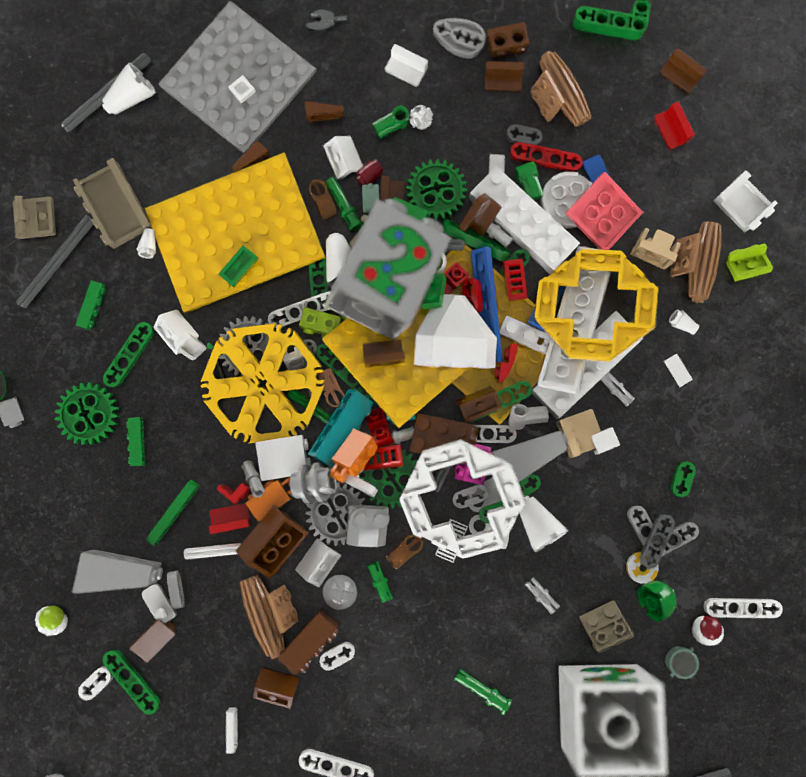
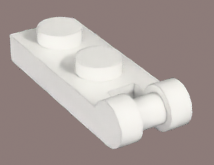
[499,315,551,355]

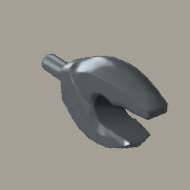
[306,10,347,30]

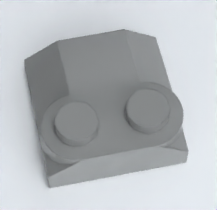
[346,505,389,547]

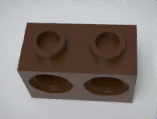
[486,22,529,59]

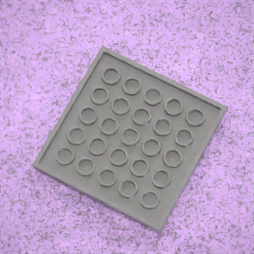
[159,1,316,154]

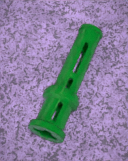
[325,177,364,232]
[454,669,512,715]

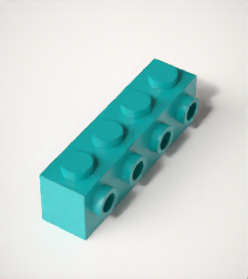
[308,389,373,468]

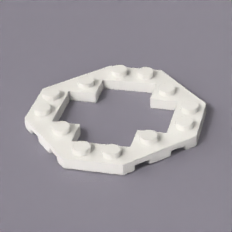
[400,440,525,559]

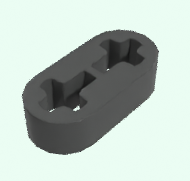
[506,124,542,146]

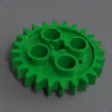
[406,159,467,221]
[55,383,120,445]
[360,447,418,509]

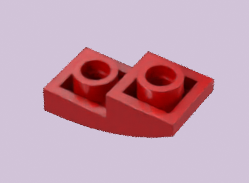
[444,262,470,295]
[494,344,518,384]
[365,407,394,448]

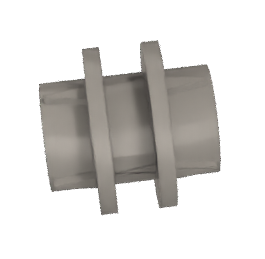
[290,462,337,504]

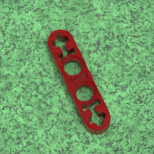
[510,142,583,172]

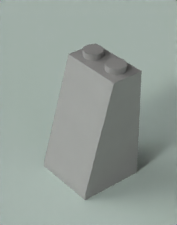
[490,431,568,482]
[72,549,163,593]

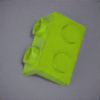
[726,244,773,281]
[299,307,341,338]

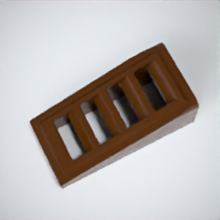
[305,101,345,122]
[232,141,270,172]

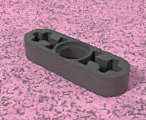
[639,514,675,568]

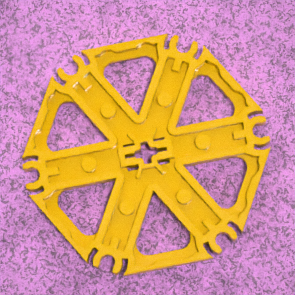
[201,323,325,443]

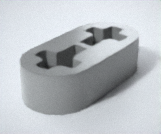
[453,485,488,508]
[167,571,185,609]

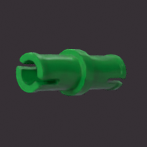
[367,561,393,603]

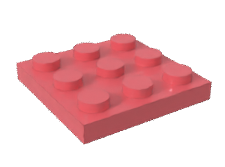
[565,172,643,250]

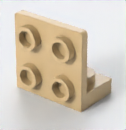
[556,409,601,458]

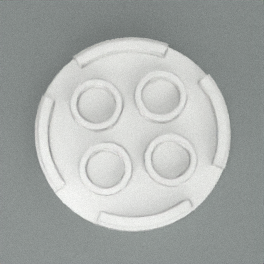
[541,172,593,228]

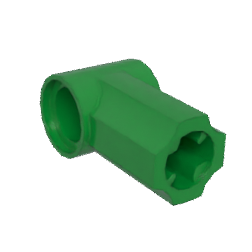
[372,106,410,139]
[515,162,544,201]

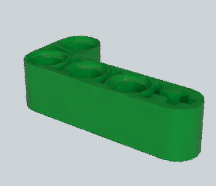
[573,0,651,40]

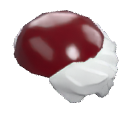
[691,616,724,646]

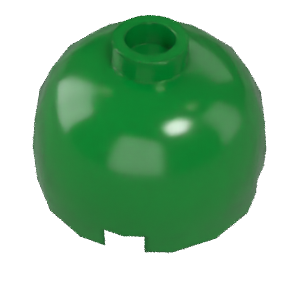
[637,581,676,622]

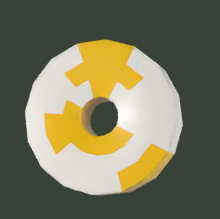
[626,552,659,583]

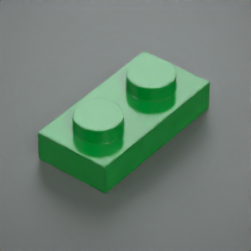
[219,245,259,287]
[421,273,446,310]

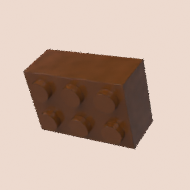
[409,413,479,465]
[236,505,309,578]
[278,608,339,675]

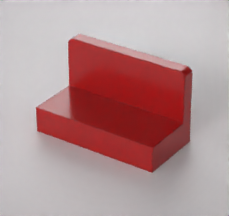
[654,101,695,150]
[217,483,251,504]
[209,503,252,534]

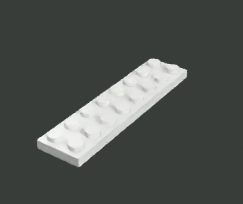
[538,246,611,394]

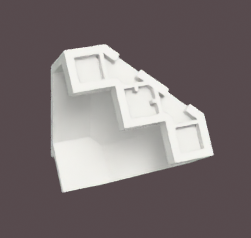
[414,294,497,368]

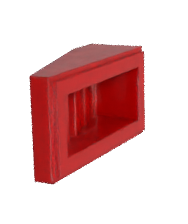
[502,259,527,302]
[364,445,404,471]

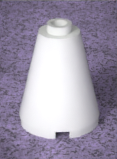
[102,63,156,115]
[326,233,351,288]
[519,496,567,552]

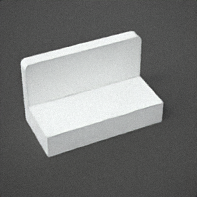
[385,44,428,87]
[324,136,363,180]
[153,310,199,355]
[295,538,341,587]

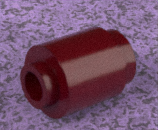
[356,159,384,186]

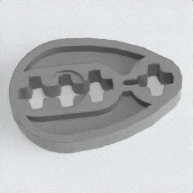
[433,18,485,59]

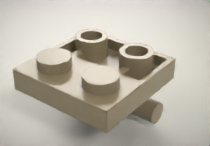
[13,196,56,239]
[579,600,634,654]

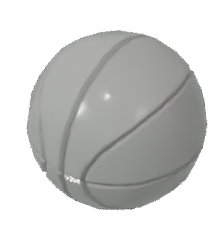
[323,575,357,610]

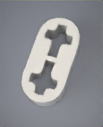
[320,642,355,670]
[78,666,113,700]

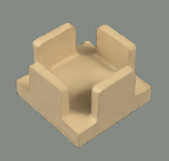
[630,228,681,270]

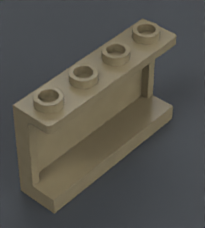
[73,158,152,249]

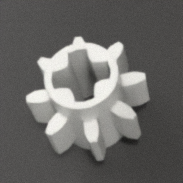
[409,105,433,129]

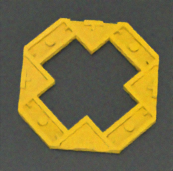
[535,249,658,362]

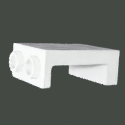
[714,171,777,233]
[255,435,312,481]

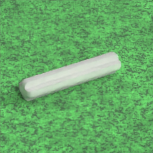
[184,543,241,559]

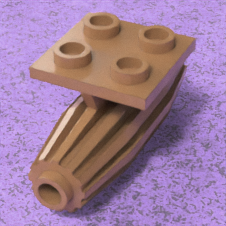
[530,51,592,127]
[670,222,721,303]
[240,575,298,659]

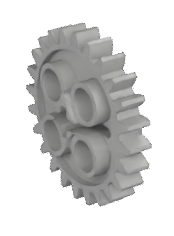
[219,316,269,376]
[305,482,368,546]

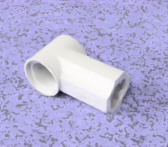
[508,404,549,430]

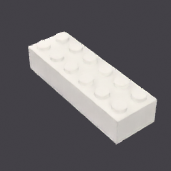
[469,166,580,275]
[532,311,643,419]

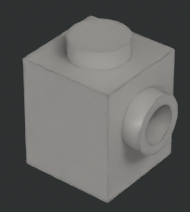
[0,397,24,428]

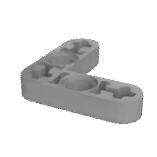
[627,505,699,556]

